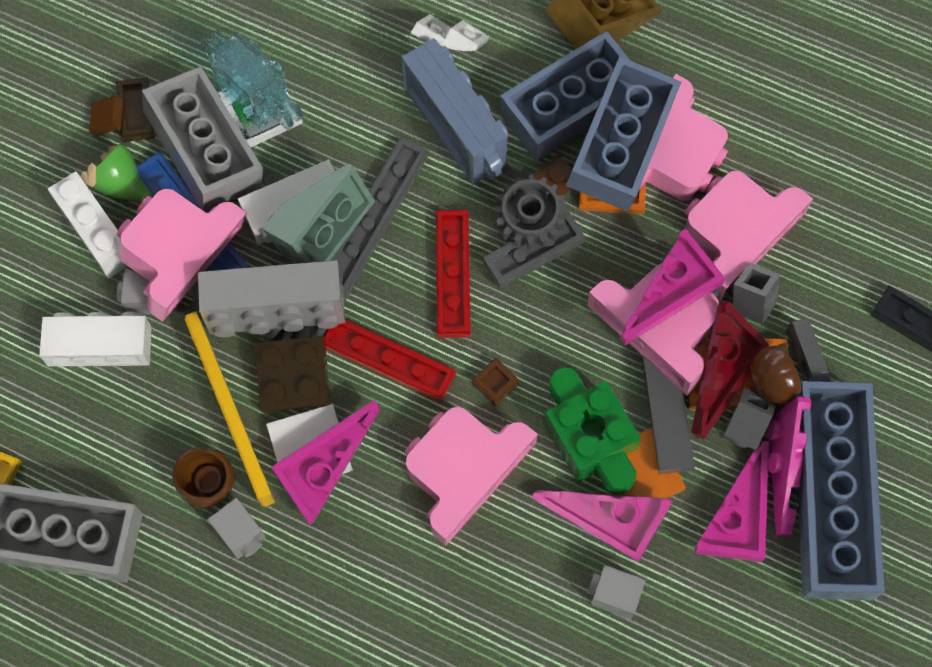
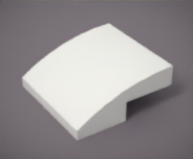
[411,14,490,51]

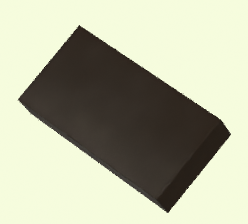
[116,77,155,143]

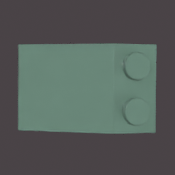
[262,164,375,264]

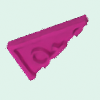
[620,228,725,345]
[765,397,811,537]
[271,400,380,525]
[532,490,673,561]

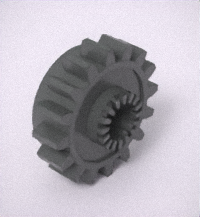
[494,175,567,249]

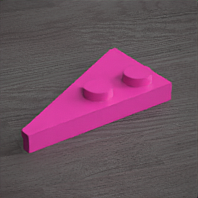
[694,441,769,562]

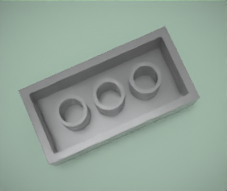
[142,67,263,212]
[198,260,345,337]
[0,484,143,583]

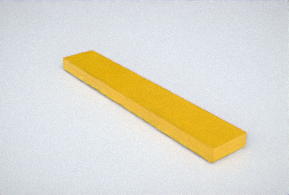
[184,311,275,507]

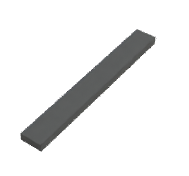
[282,137,429,340]

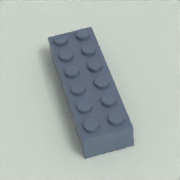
[798,381,885,600]

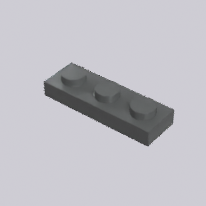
[483,211,586,289]

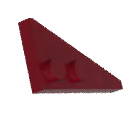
[691,302,769,439]

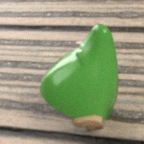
[81,144,152,203]

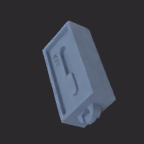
[401,38,509,185]

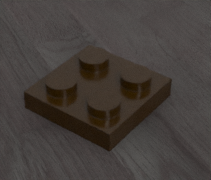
[255,336,331,412]

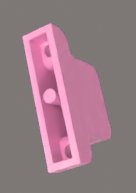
[639,74,728,201]
[684,171,813,300]
[116,189,247,322]
[588,263,719,396]
[405,407,538,546]

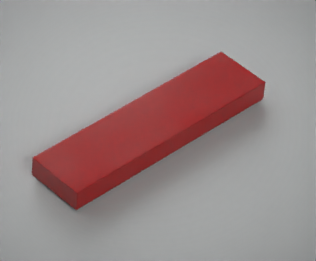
[436,209,471,338]
[323,320,456,403]

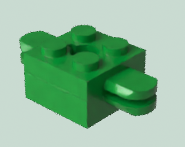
[544,368,641,494]

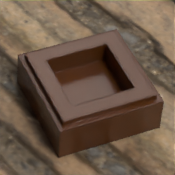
[89,95,123,136]
[472,358,520,407]

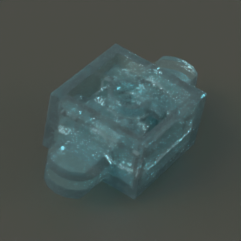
[201,30,303,130]

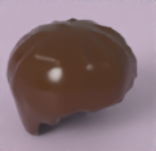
[750,343,801,404]
[172,448,235,508]

